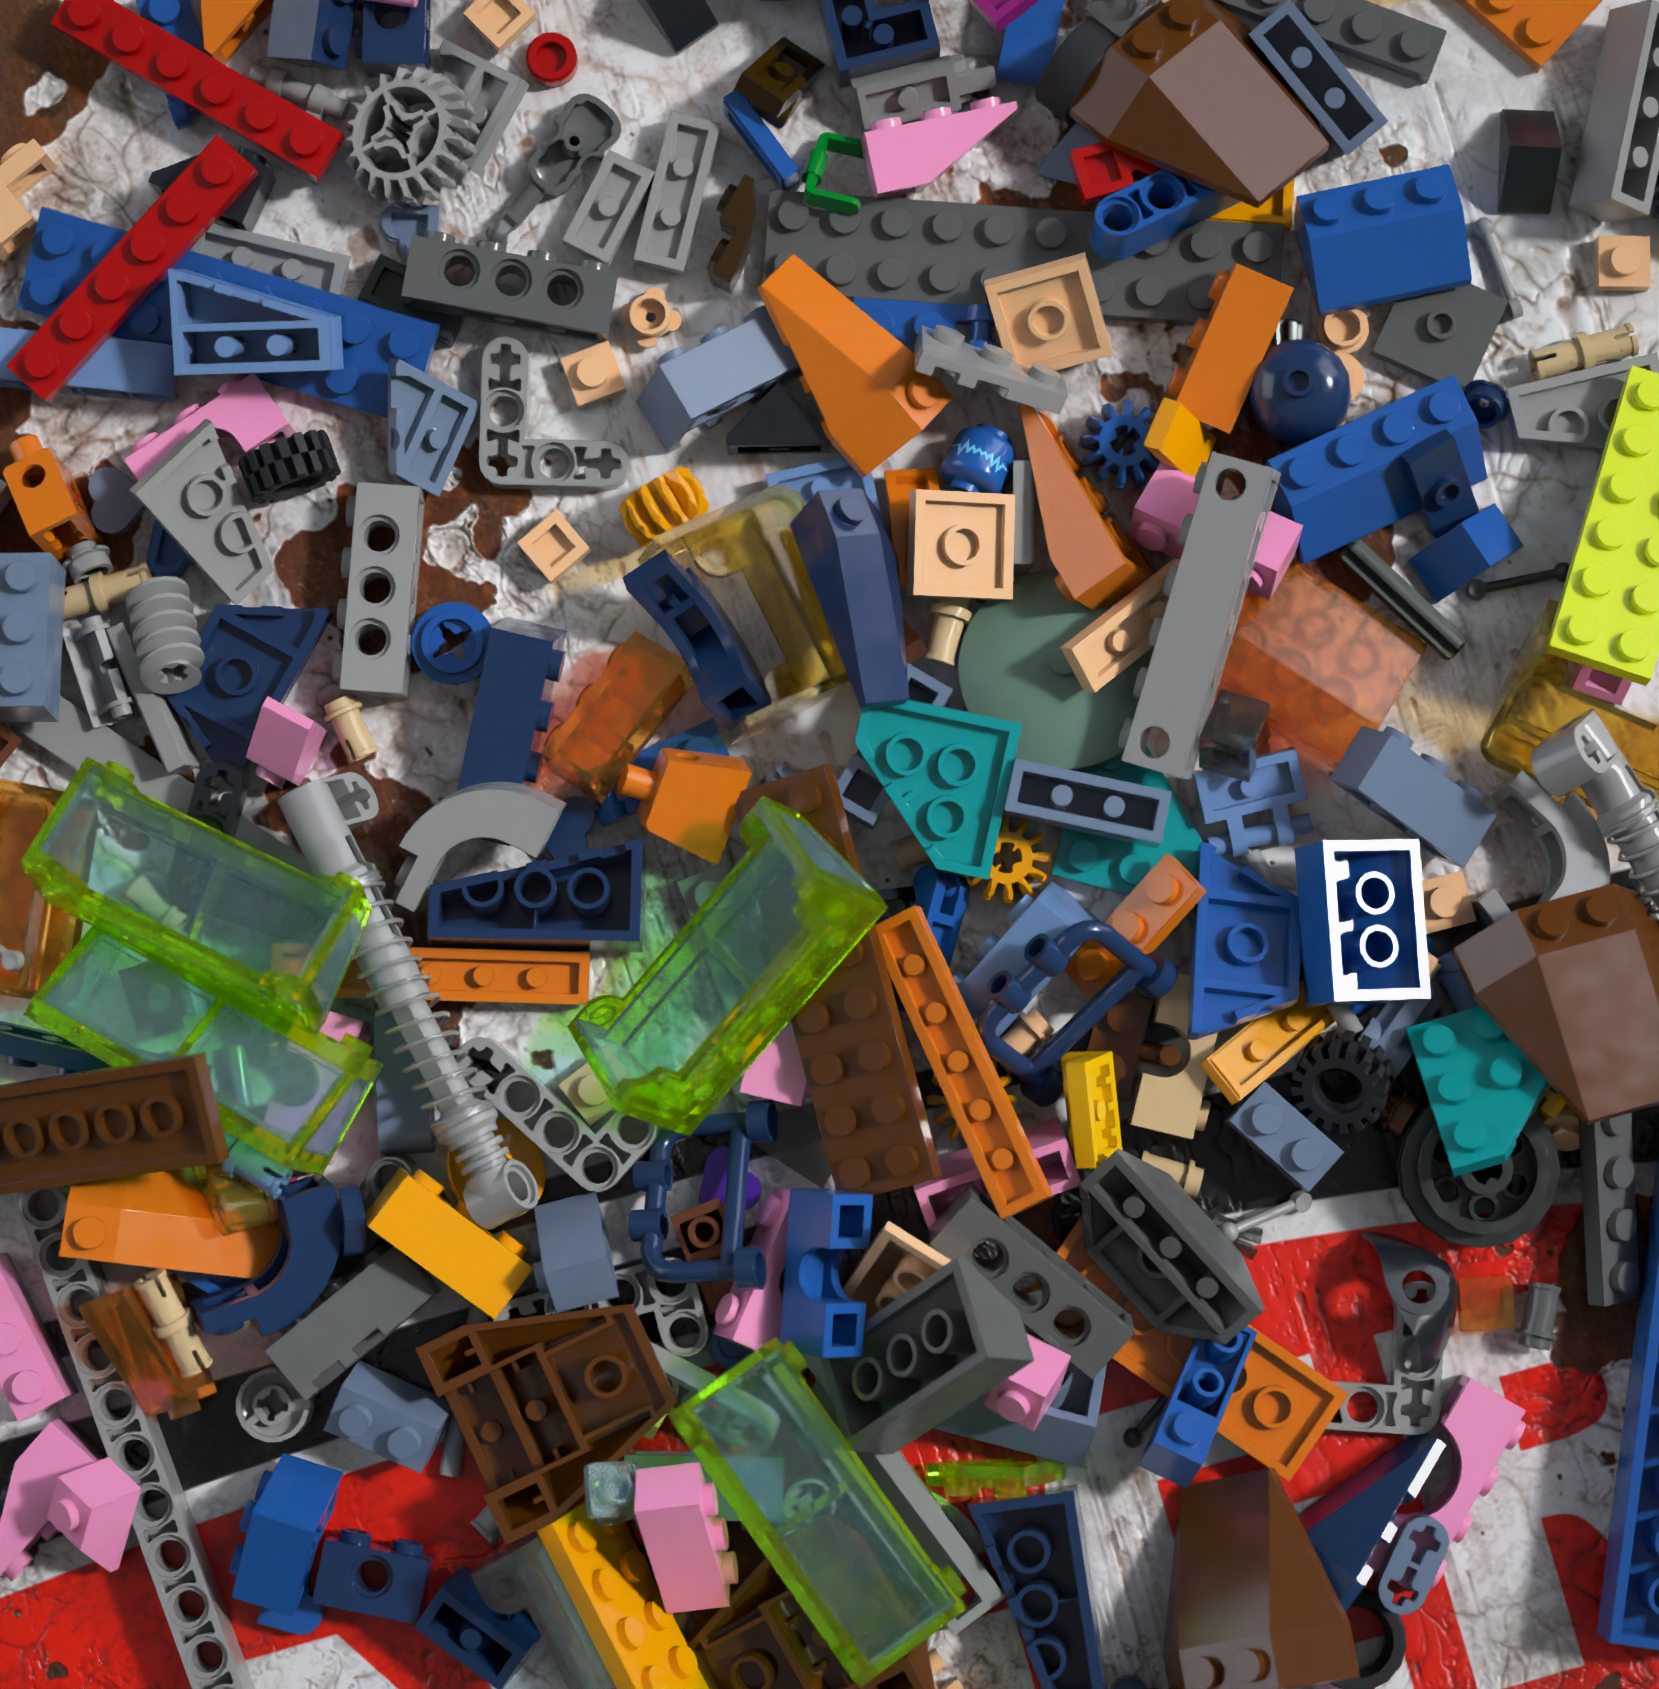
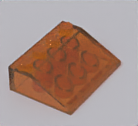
[1216,559,1428,770]

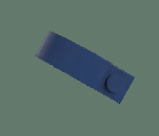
[623,549,773,733]
[189,1173,342,1337]

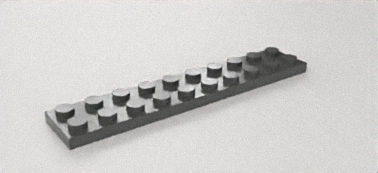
[763,190,1284,327]

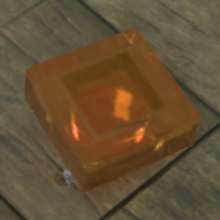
[1456,1275,1516,1332]

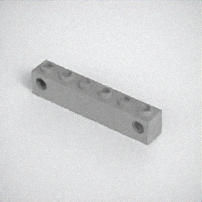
[1118,452,1281,779]
[761,1352,1006,1635]

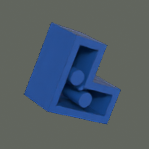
[229,1453,343,1617]

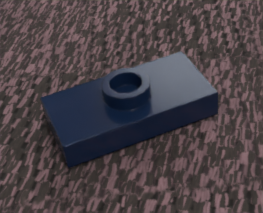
[1400,429,1479,539]

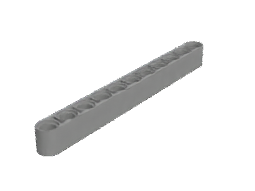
[19,1185,255,1689]

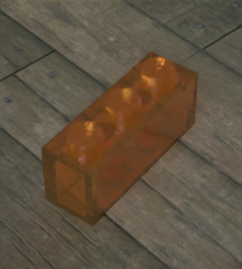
[541,631,694,804]

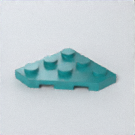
[854,700,1022,880]
[1050,745,1203,914]
[1406,1006,1550,1177]

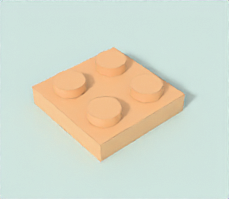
[984,252,1113,371]
[907,489,1015,600]

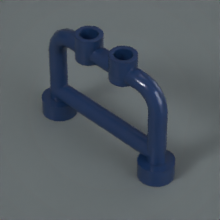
[976,920,1178,1107]
[628,1100,778,1291]

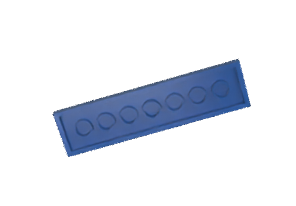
[17,207,441,418]

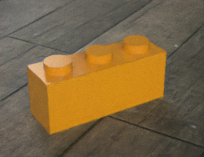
[365,1167,533,1320]

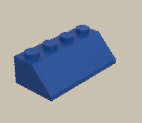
[1264,374,1487,566]

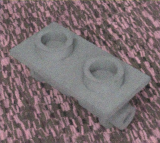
[63,615,142,729]

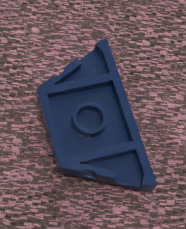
[166,604,334,788]

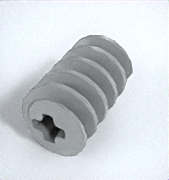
[125,576,205,694]

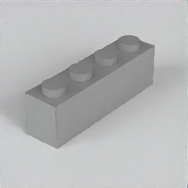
[1569,0,1659,223]

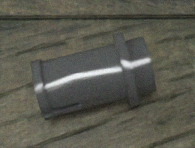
[1514,1281,1562,1351]

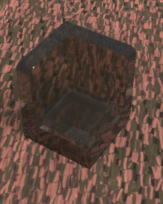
[1199,689,1270,782]

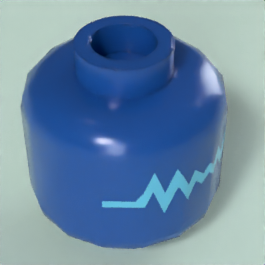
[940,423,1017,494]

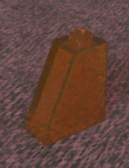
[78,1273,217,1420]

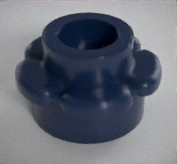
[1463,379,1509,429]

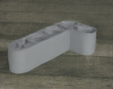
[457,1037,659,1192]
[493,1255,710,1357]

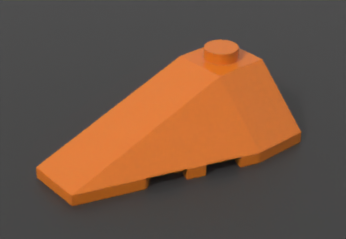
[757,254,953,478]
[1019,403,1155,611]
[59,1171,279,1279]

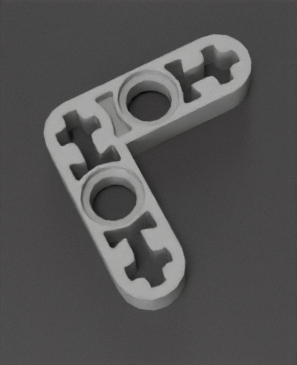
[479,336,631,491]
[1326,1280,1443,1435]

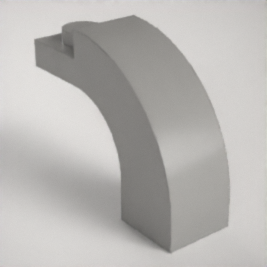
[1491,770,1610,904]
[394,782,567,912]

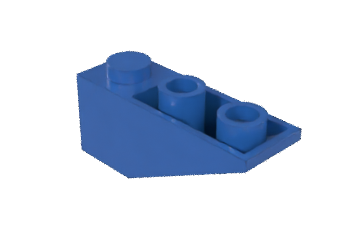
[1138,1326,1257,1489]

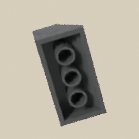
[821,1257,1035,1454]

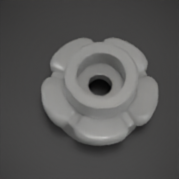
[62,540,113,584]

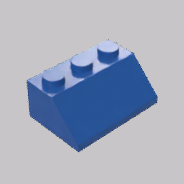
[1294,164,1472,316]
[1295,839,1431,1007]

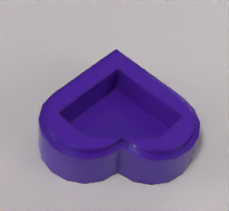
[698,1146,762,1210]

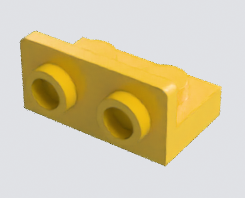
[1061,1051,1122,1169]

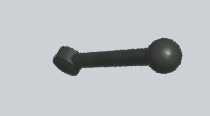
[1466,562,1570,600]
[1123,1394,1167,1448]

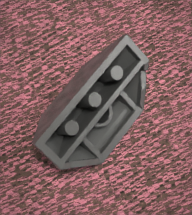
[1079,1148,1265,1345]

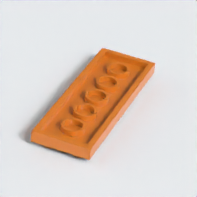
[1028,1215,1349,1482]

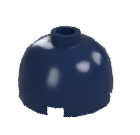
[1248,338,1352,444]

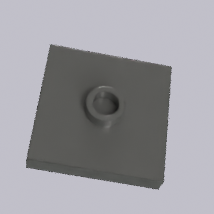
[1370,284,1509,391]

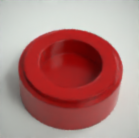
[526,32,578,88]

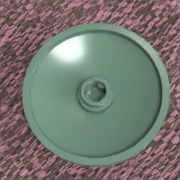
[958,569,1154,772]

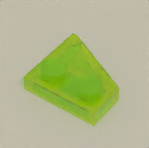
[926,1458,1065,1498]

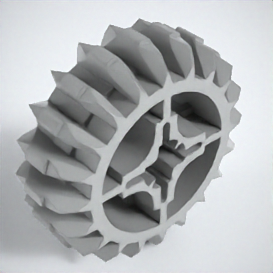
[340,66,480,208]

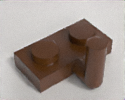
[1086,993,1181,1101]

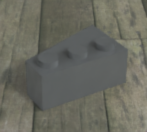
[264,1242,442,1401]

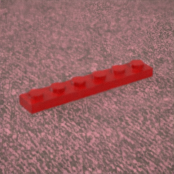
[50,0,345,182]
[6,134,259,404]

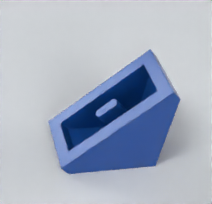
[1408,503,1524,604]

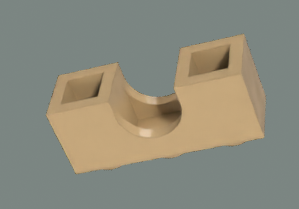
[1127,973,1218,1139]

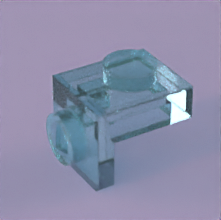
[584,1461,638,1526]

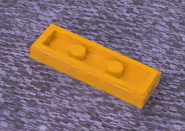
[1199,978,1335,1105]

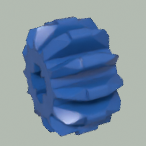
[1079,400,1160,490]

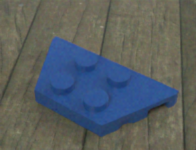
[1187,842,1301,1040]

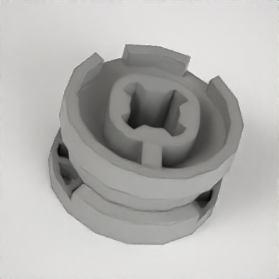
[236,1366,315,1443]

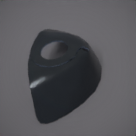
[1362,1232,1458,1372]

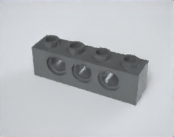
[401,231,619,343]
[929,1182,1135,1379]

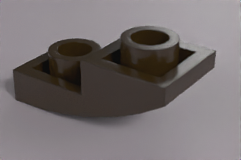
[709,174,756,294]

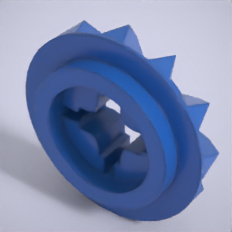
[412,602,491,686]

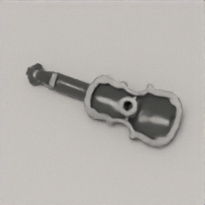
[485,94,622,246]

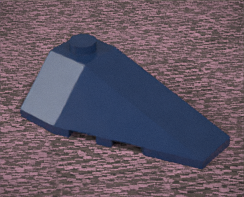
[1297,1432,1446,1612]

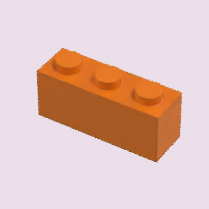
[1165,262,1294,434]

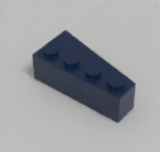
[457,617,567,846]
[427,837,645,952]
[968,1484,1108,1689]

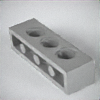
[332,482,426,700]

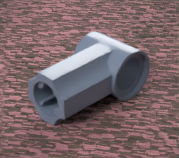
[1353,986,1445,1079]

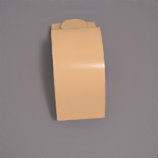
[0,138,57,262]

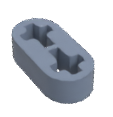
[1374,1514,1449,1615]

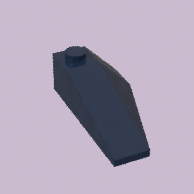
[789,488,909,709]

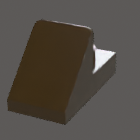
[734,36,826,129]

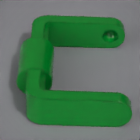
[801,132,864,215]

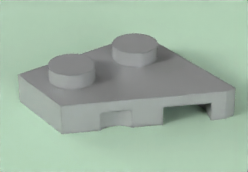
[440,39,529,175]

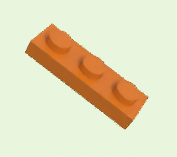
[1064,853,1207,999]

